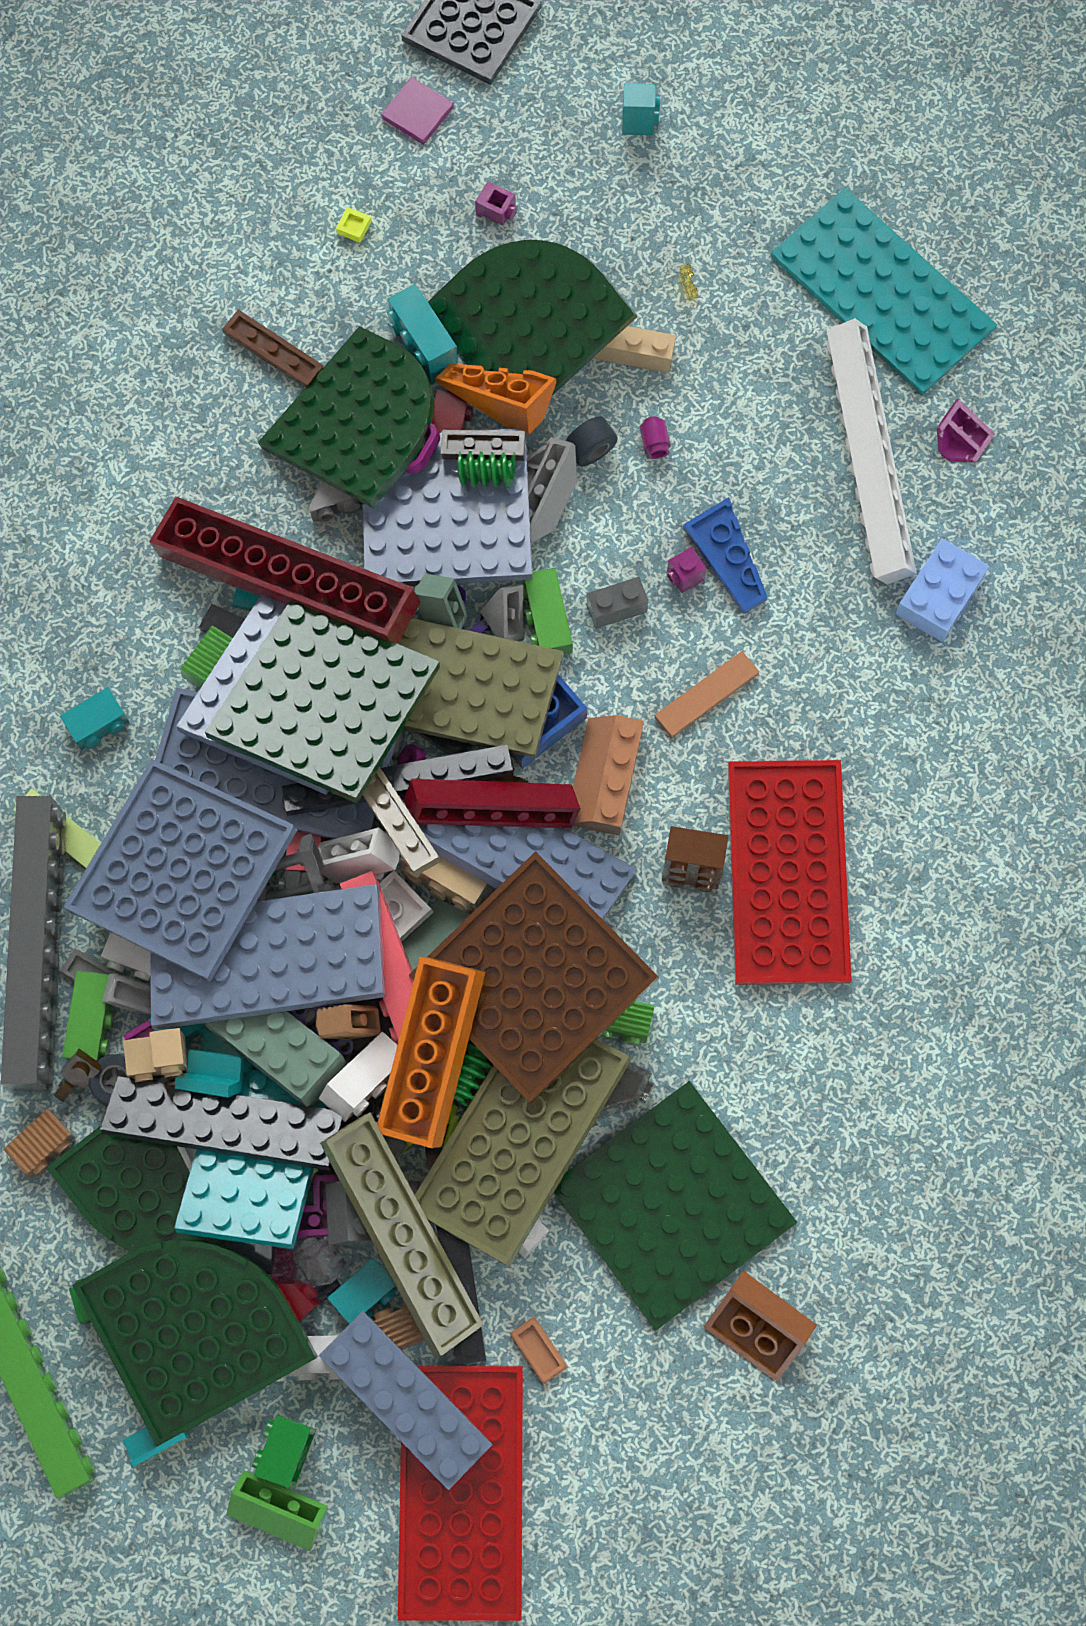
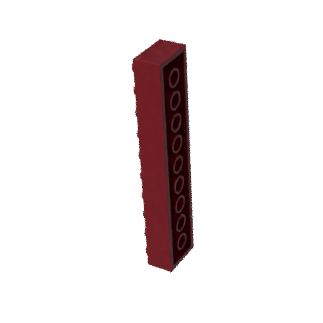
[149,496,420,644]

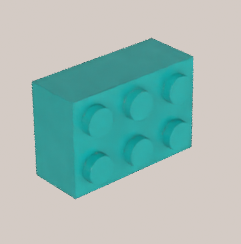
[386,284,458,385]

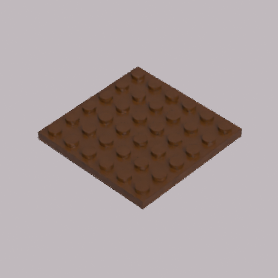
[409,851,659,1103]

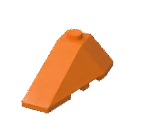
[436,363,556,435]

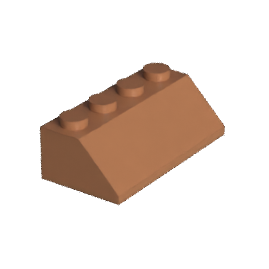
[573,715,644,836]

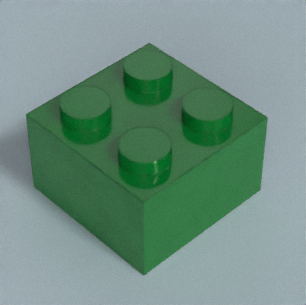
[252,1415,317,1488]

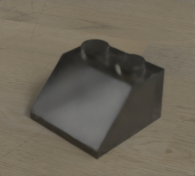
[597,1062,654,1121]

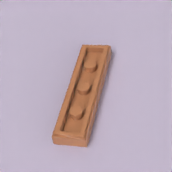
[654,651,760,739]

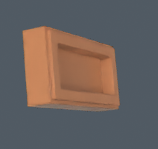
[509,1317,568,1385]

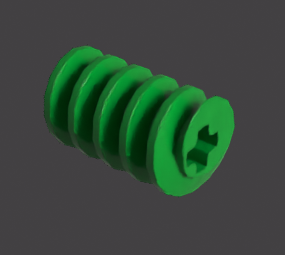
[458,451,516,488]
[453,1042,492,1108]

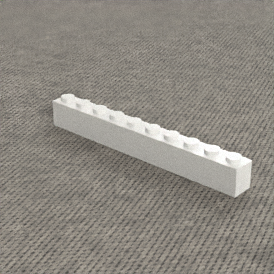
[826,318,917,584]

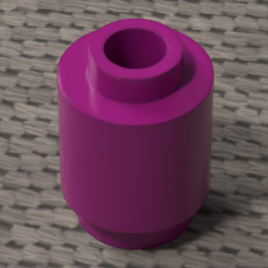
[639,416,671,459]

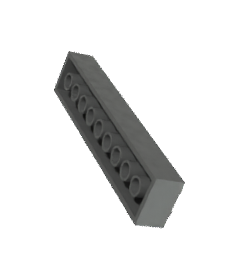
[1,796,67,1091]

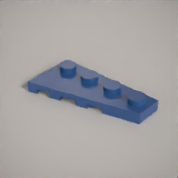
[683,497,767,614]

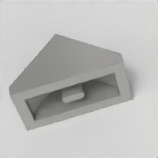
[480,584,523,641]

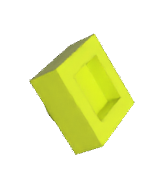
[336,207,372,243]

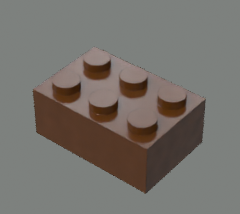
[662,826,729,892]

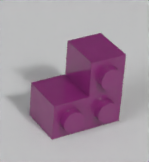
[296,1174,340,1241]

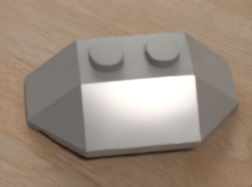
[527,437,577,543]

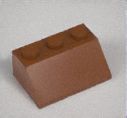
[704,1271,817,1382]

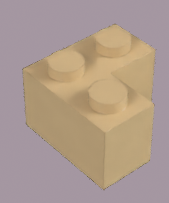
[123,1028,188,1082]

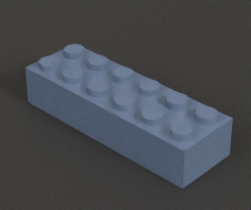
[319,1311,492,1490]

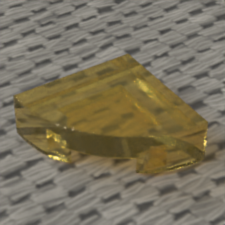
[679,263,698,301]

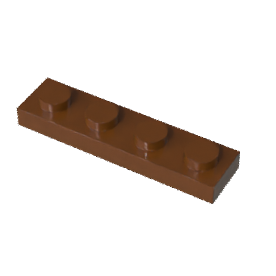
[222,309,324,388]

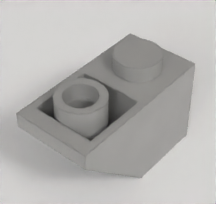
[309,481,363,522]

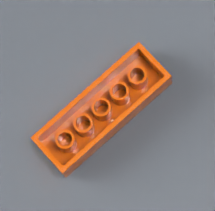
[377,957,485,1148]

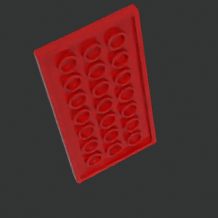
[728,760,852,985]
[398,1366,523,1621]

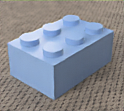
[895,538,989,643]

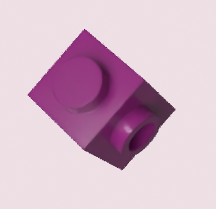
[666,547,707,594]

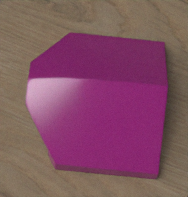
[936,399,995,463]

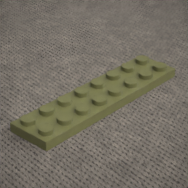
[320,1113,484,1357]

